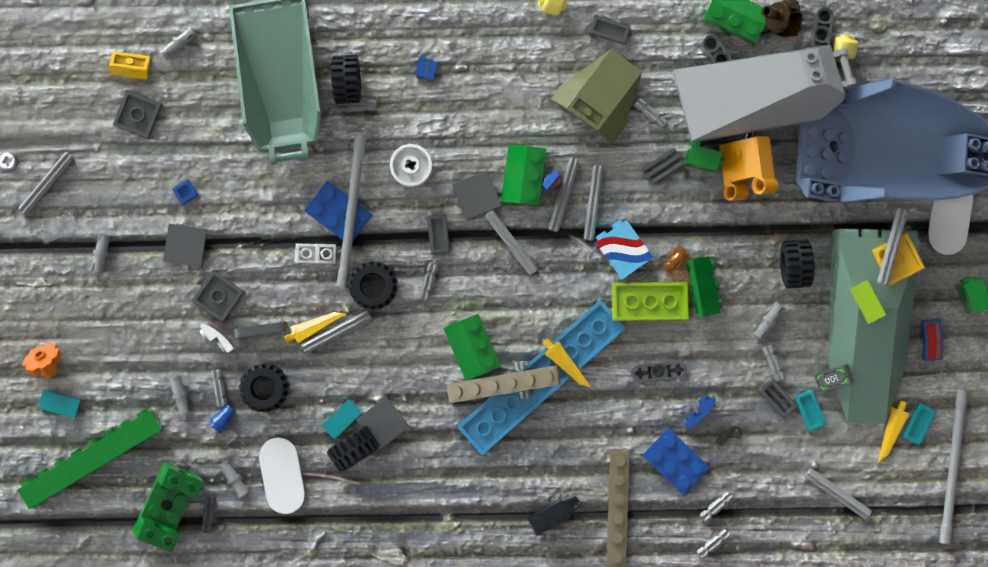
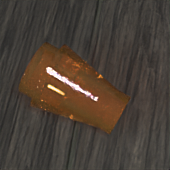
[663,244,690,273]

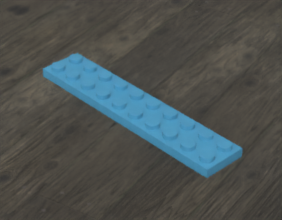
[457,299,626,455]

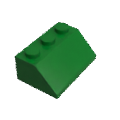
[702,0,765,45]
[501,145,547,207]
[685,256,723,317]
[443,313,501,381]

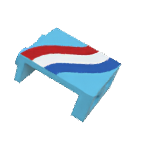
[595,219,653,280]

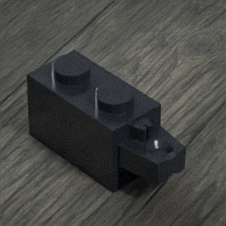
[527,496,582,536]

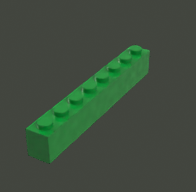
[17,409,164,509]

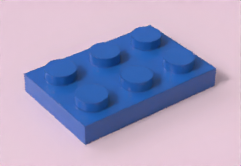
[304,181,373,243]
[642,427,710,495]

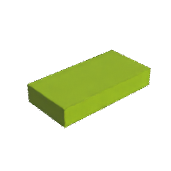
[849,280,886,324]

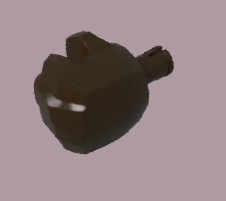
[761,0,803,37]

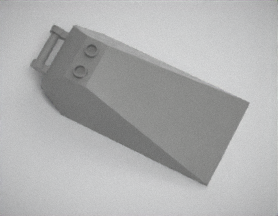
[673,45,857,142]

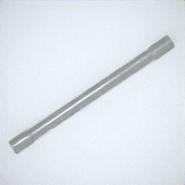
[337,134,367,288]
[939,390,969,544]

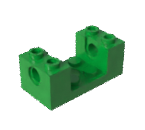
[684,139,724,174]
[955,276,988,314]
[132,462,204,552]

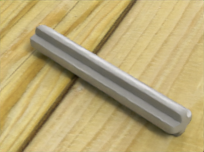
[18,152,74,215]
[549,158,579,232]
[584,165,603,241]
[877,208,908,285]
[485,211,537,275]
[301,311,372,353]
[805,468,872,519]

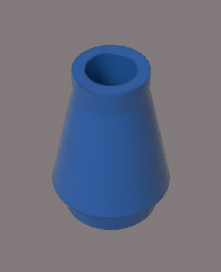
[209,405,236,434]

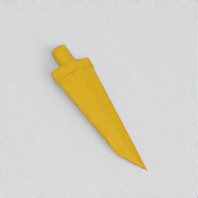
[284,312,346,344]
[542,338,592,388]
[878,400,909,462]

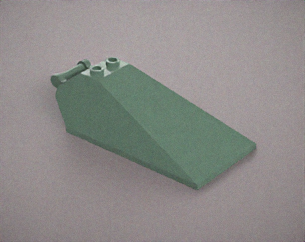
[229,0,321,165]

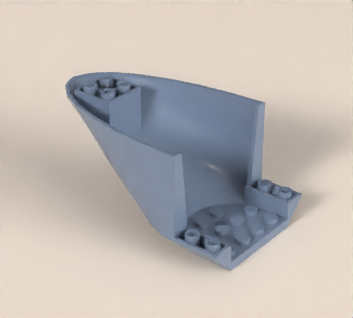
[796,79,988,202]

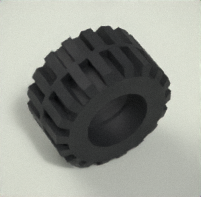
[331,55,361,104]
[780,239,814,288]
[348,261,398,310]
[239,363,289,412]
[327,426,380,472]

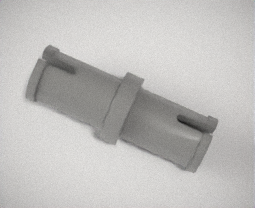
[159,27,197,60]
[91,233,111,273]
[754,302,785,340]
[169,375,191,415]
[218,460,249,499]

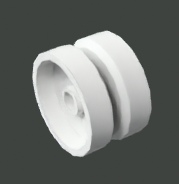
[390,144,433,188]

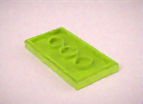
[611,282,689,321]

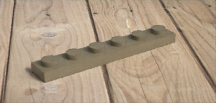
[446,365,561,403]
[606,450,630,567]

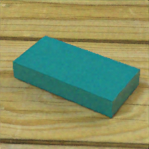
[794,389,827,432]
[38,390,81,418]
[321,399,362,439]
[901,402,937,445]

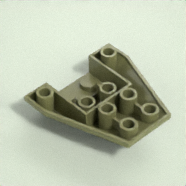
[551,49,642,145]

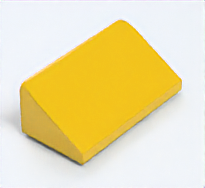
[109,51,151,80]

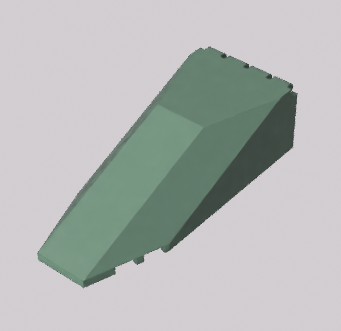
[828,229,919,424]

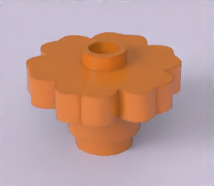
[23,343,62,378]

